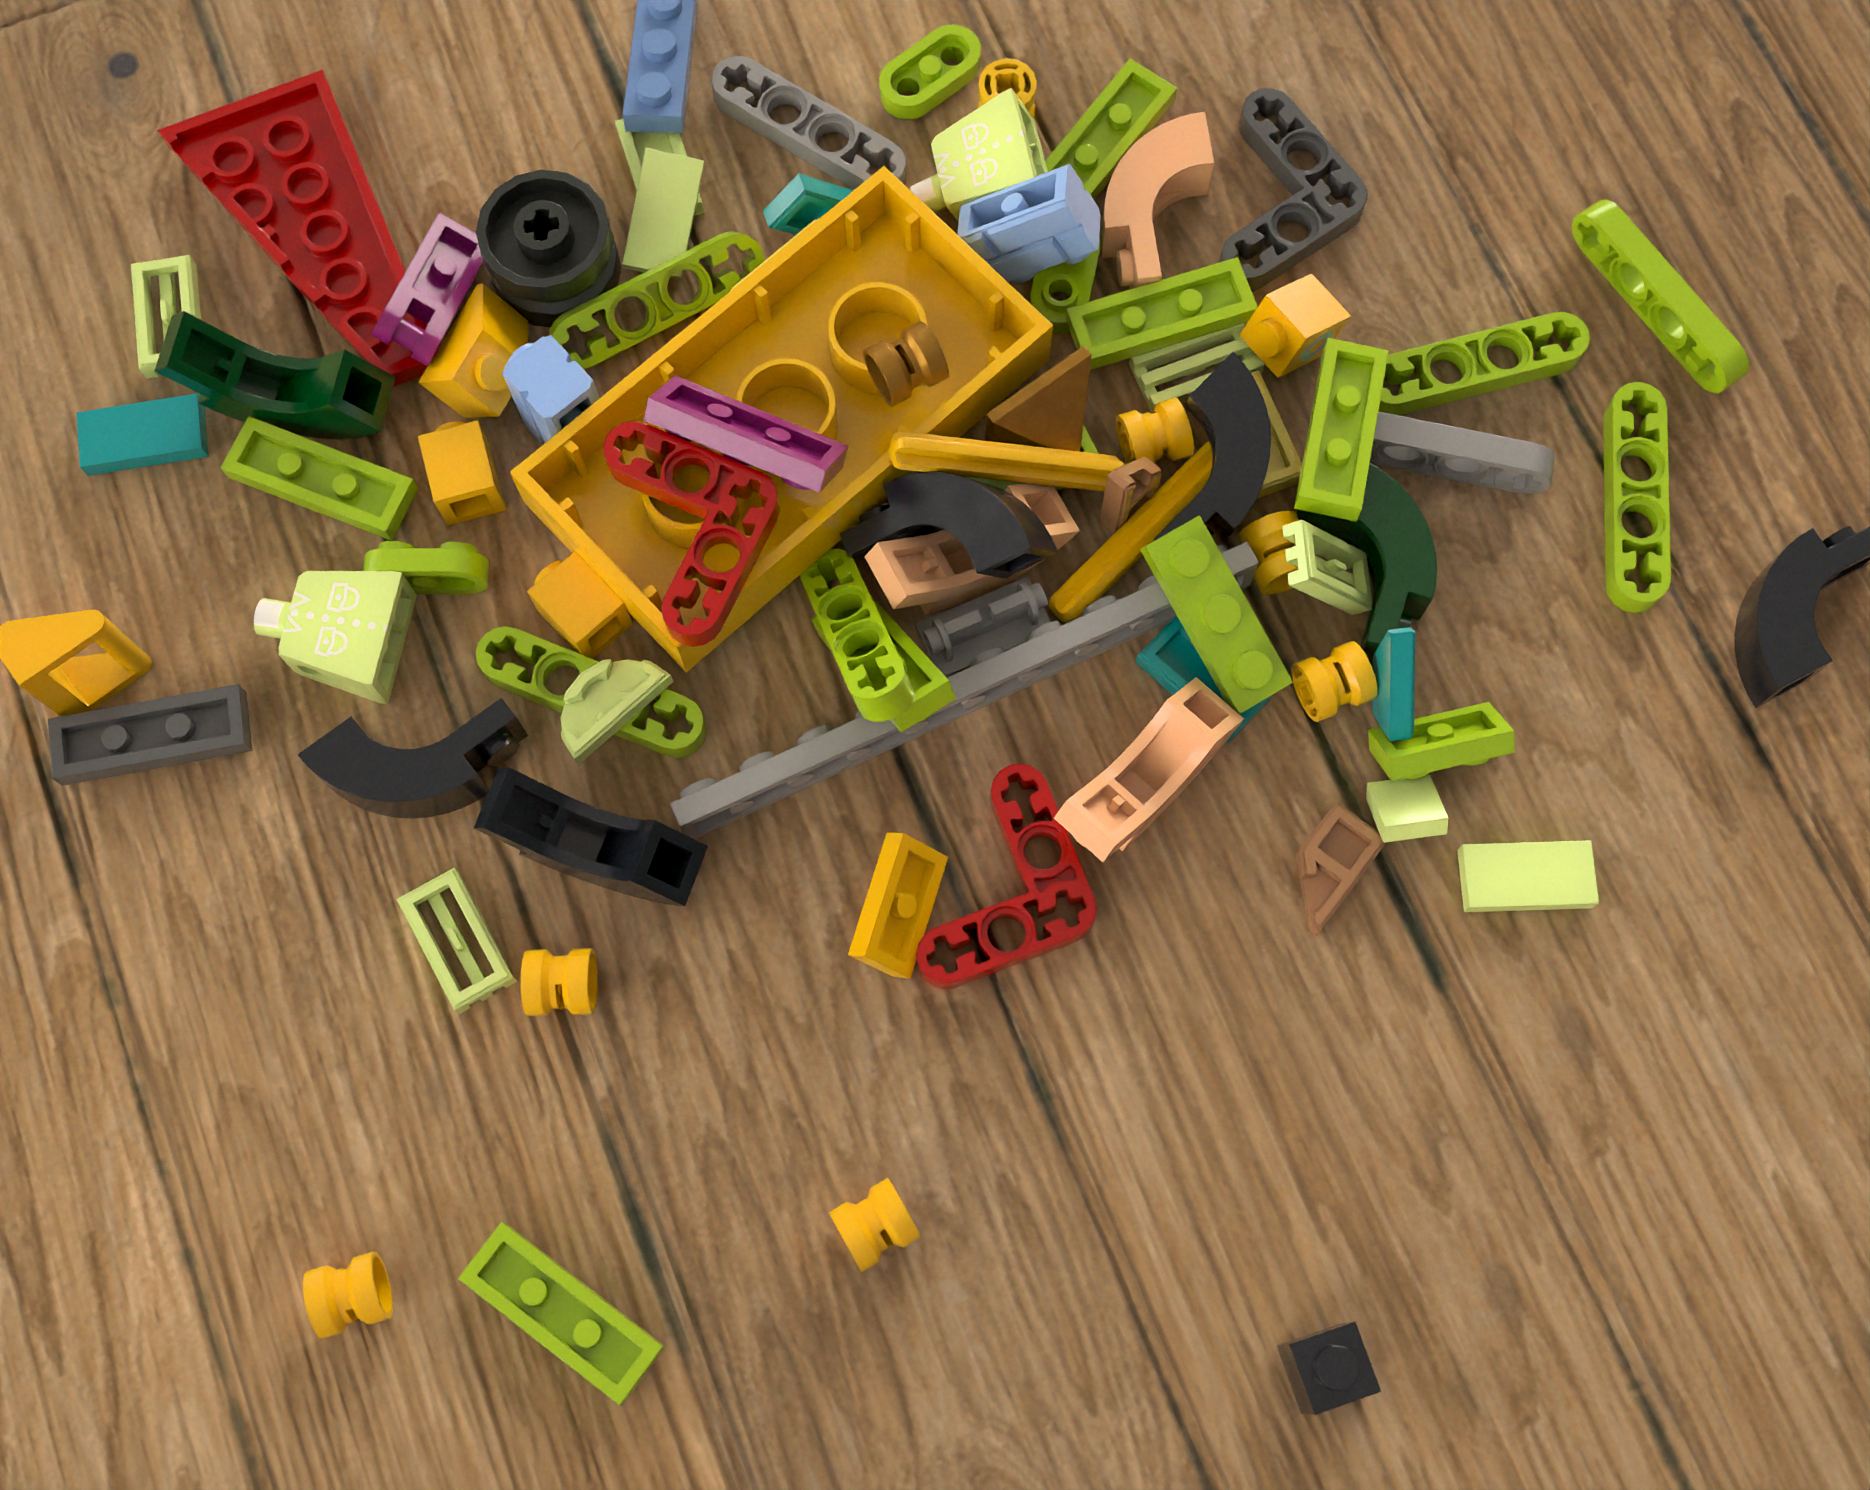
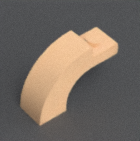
[1100,112,1214,289]
[865,483,1080,615]
[1054,677,1244,862]

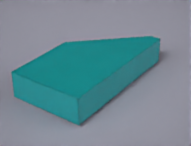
[763,173,854,235]
[1372,627,1416,742]

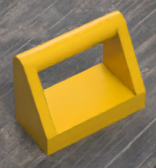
[0,609,152,716]

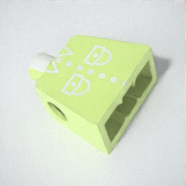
[911,88,1048,222]
[254,571,417,704]

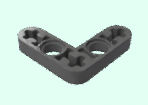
[1219,88,1368,292]

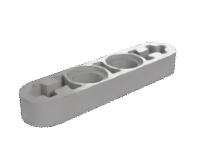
[711,56,906,190]
[1370,411,1555,494]

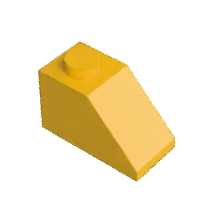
[418,284,528,418]

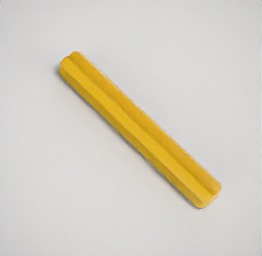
[889,431,1125,491]
[1048,442,1212,624]

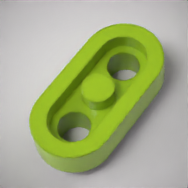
[879,24,981,119]
[1029,238,1101,334]
[363,541,490,595]

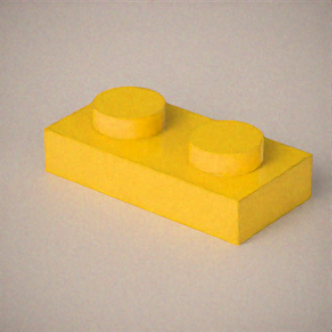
[848,832,948,979]

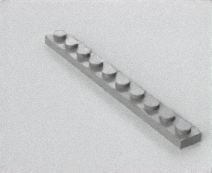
[670,542,1259,839]

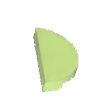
[560,659,673,765]

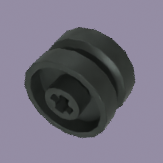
[476,170,622,328]

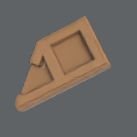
[1099,456,1162,534]
[1295,801,1387,936]

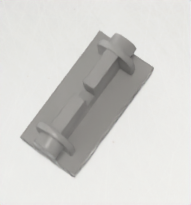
[915,577,1051,677]

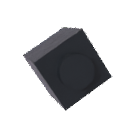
[1277,1322,1381,1415]

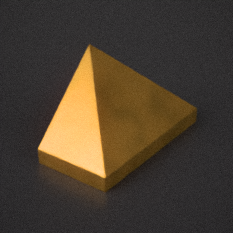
[985,346,1092,452]

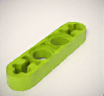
[1572,199,1749,394]
[548,231,765,369]
[1379,312,1590,415]
[1603,382,1671,613]
[800,549,915,722]
[475,626,707,758]

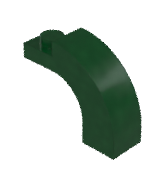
[155,311,396,439]
[1296,463,1437,667]

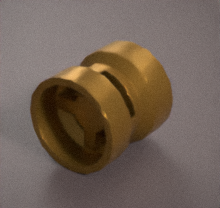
[863,321,949,407]

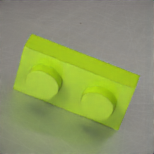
[1368,702,1515,781]

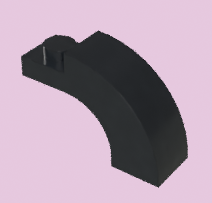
[1153,352,1271,541]
[840,472,1059,579]
[1734,526,1870,708]
[297,698,528,819]
[474,767,708,906]

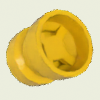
[978,58,1037,119]
[1115,397,1194,464]
[1238,510,1299,595]
[1291,641,1378,722]
[520,948,598,1016]
[829,1177,921,1272]
[303,1251,393,1339]

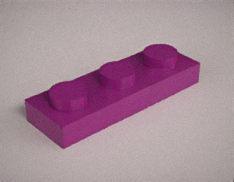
[644,375,848,493]

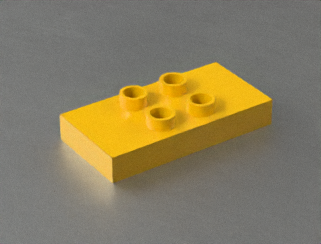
[510,166,1053,673]

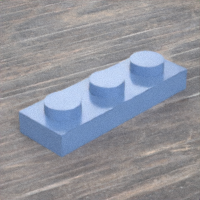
[623,0,698,133]

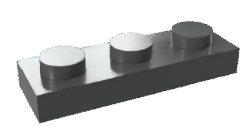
[48,684,252,786]

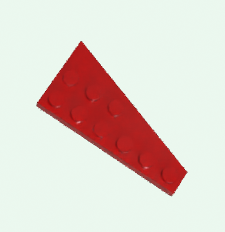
[157,69,438,387]

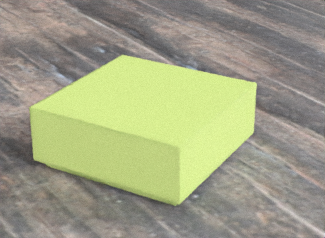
[1366,775,1449,843]

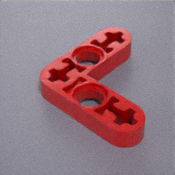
[603,421,780,647]
[916,763,1097,989]

